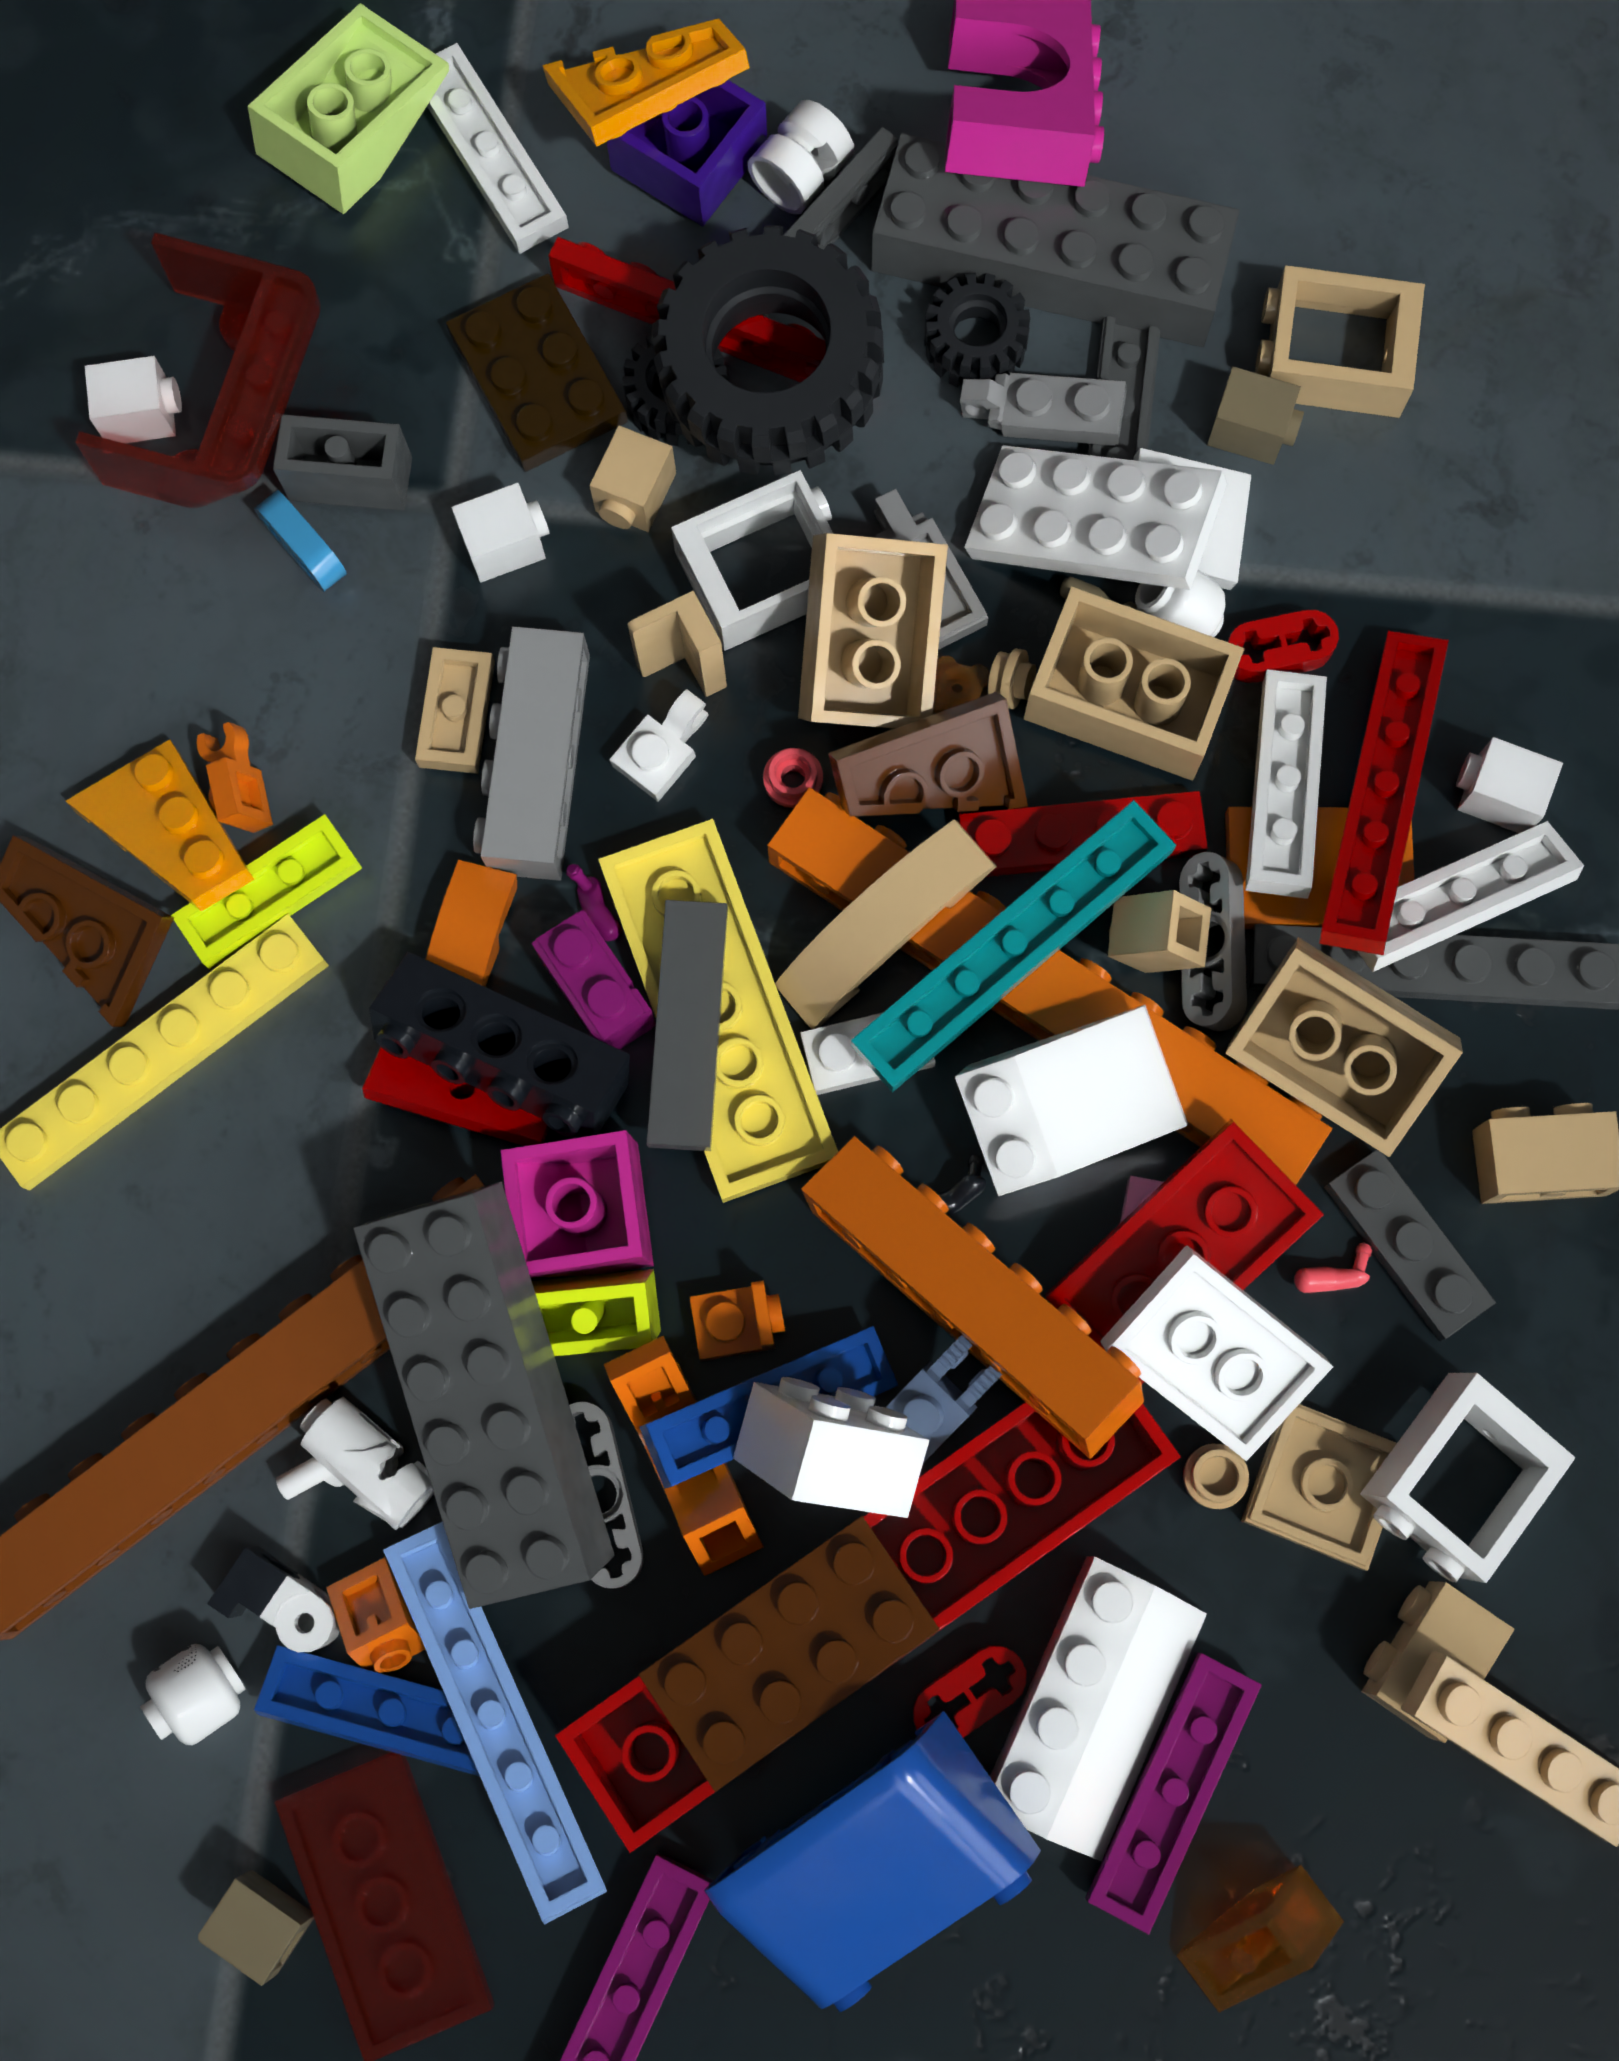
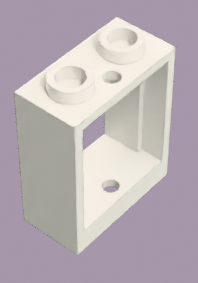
[671,470,833,651]
[1360,1373,1575,1583]

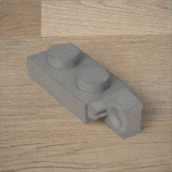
[960,373,1127,446]
[874,489,988,650]

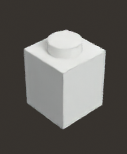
[85,356,182,446]
[451,483,550,583]
[1456,737,1563,833]

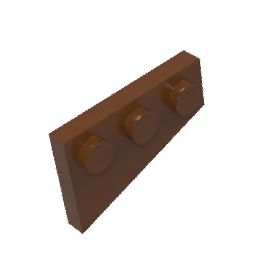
[828,692,1028,816]
[0,835,174,1027]

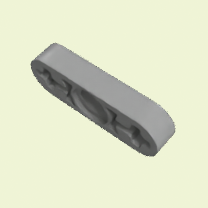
[1179,852,1247,1031]
[569,1402,644,1589]

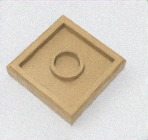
[1241,1404,1397,1571]

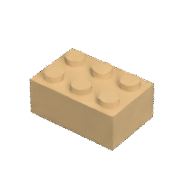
[798,533,948,728]
[1024,586,1244,781]
[1225,937,1463,1157]

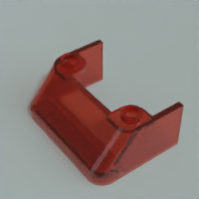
[75,233,321,508]

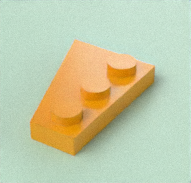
[542,18,750,147]
[66,739,255,911]

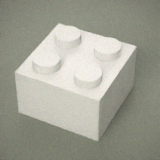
[733,1377,929,1518]

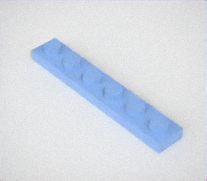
[383,1522,607,1925]

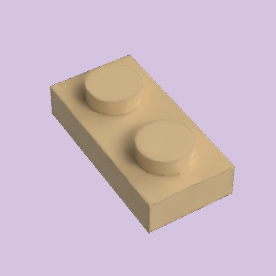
[415,647,495,774]

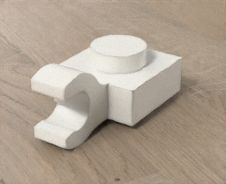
[609,689,708,802]

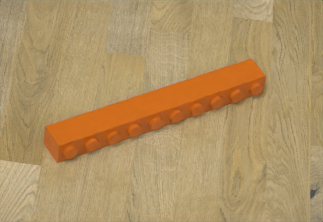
[767,787,1333,1185]

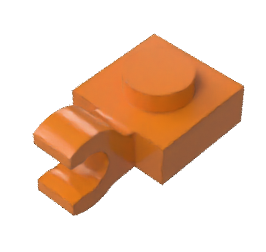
[196,722,273,833]

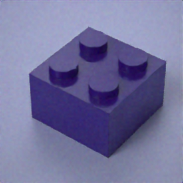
[607,80,767,227]

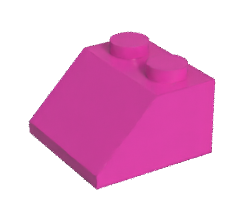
[501,1130,654,1278]

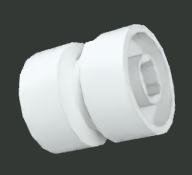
[748,100,854,214]

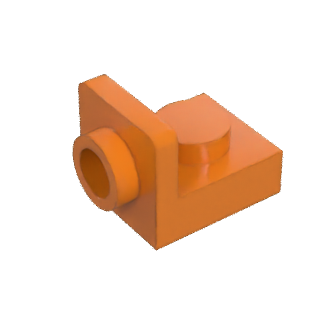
[690,1280,785,1362]
[326,1557,426,1673]

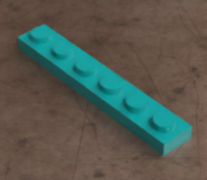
[851,800,1176,1093]

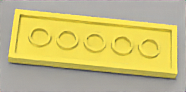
[598,819,838,1203]

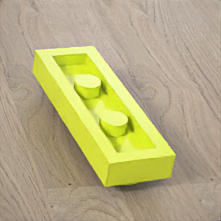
[171,814,362,970]

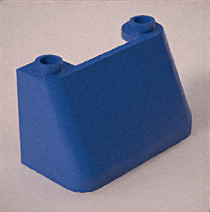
[704,1711,1041,2012]

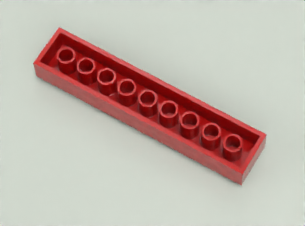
[555,1348,1181,1853]

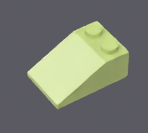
[248,3,449,214]

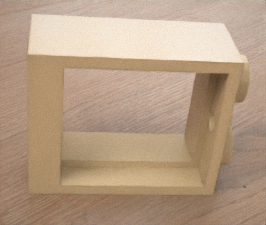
[1255,265,1425,418]

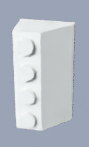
[990,1556,1207,1861]

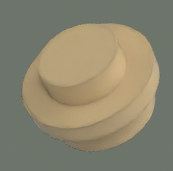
[988,648,1036,709]
[1183,1444,1249,1509]

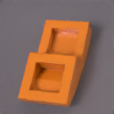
[426,860,518,987]

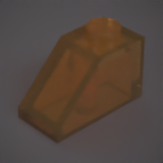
[1176,1864,1344,2012]

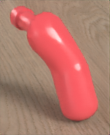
[1294,1243,1372,1293]

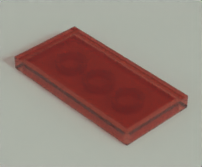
[275,1752,495,2061]

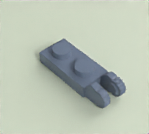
[886,1335,1002,1463]

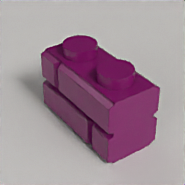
[532,910,656,1049]

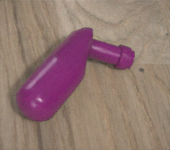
[566,864,622,942]

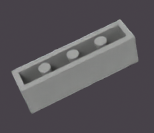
[473,626,590,881]

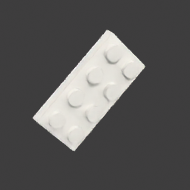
[965,445,1228,590]

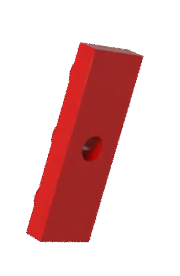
[362,1047,550,1146]

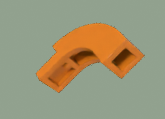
[604,1336,763,1576]

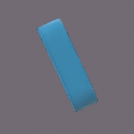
[254,490,347,592]

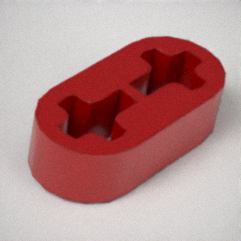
[1228,610,1339,683]
[912,1645,1026,1738]

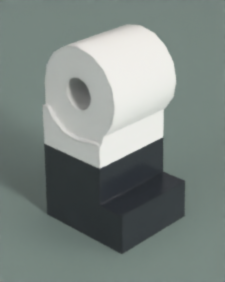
[207,1546,340,1653]

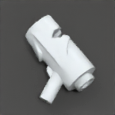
[276,1397,434,1530]

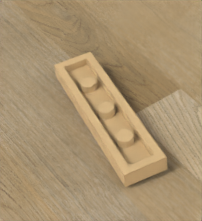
[1401,1650,1619,1847]

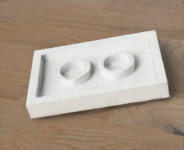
[1100,1245,1333,1461]

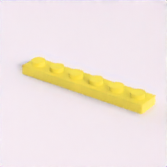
[0,914,329,1191]

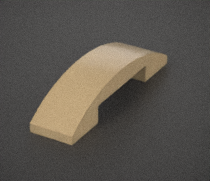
[775,819,997,1030]

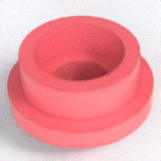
[763,748,823,808]

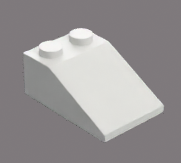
[955,1005,1188,1196]

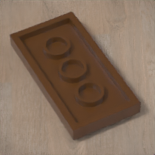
[638,1516,940,1792]

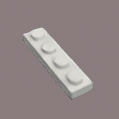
[427,43,569,254]
[1245,669,1327,899]
[1357,821,1584,972]

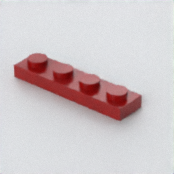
[958,791,1208,877]

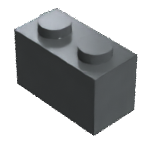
[273,415,412,511]

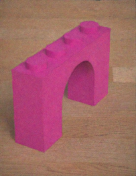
[945,0,1104,187]

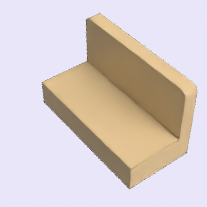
[627,591,727,697]

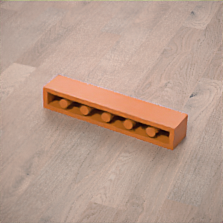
[801,1136,1144,1459]

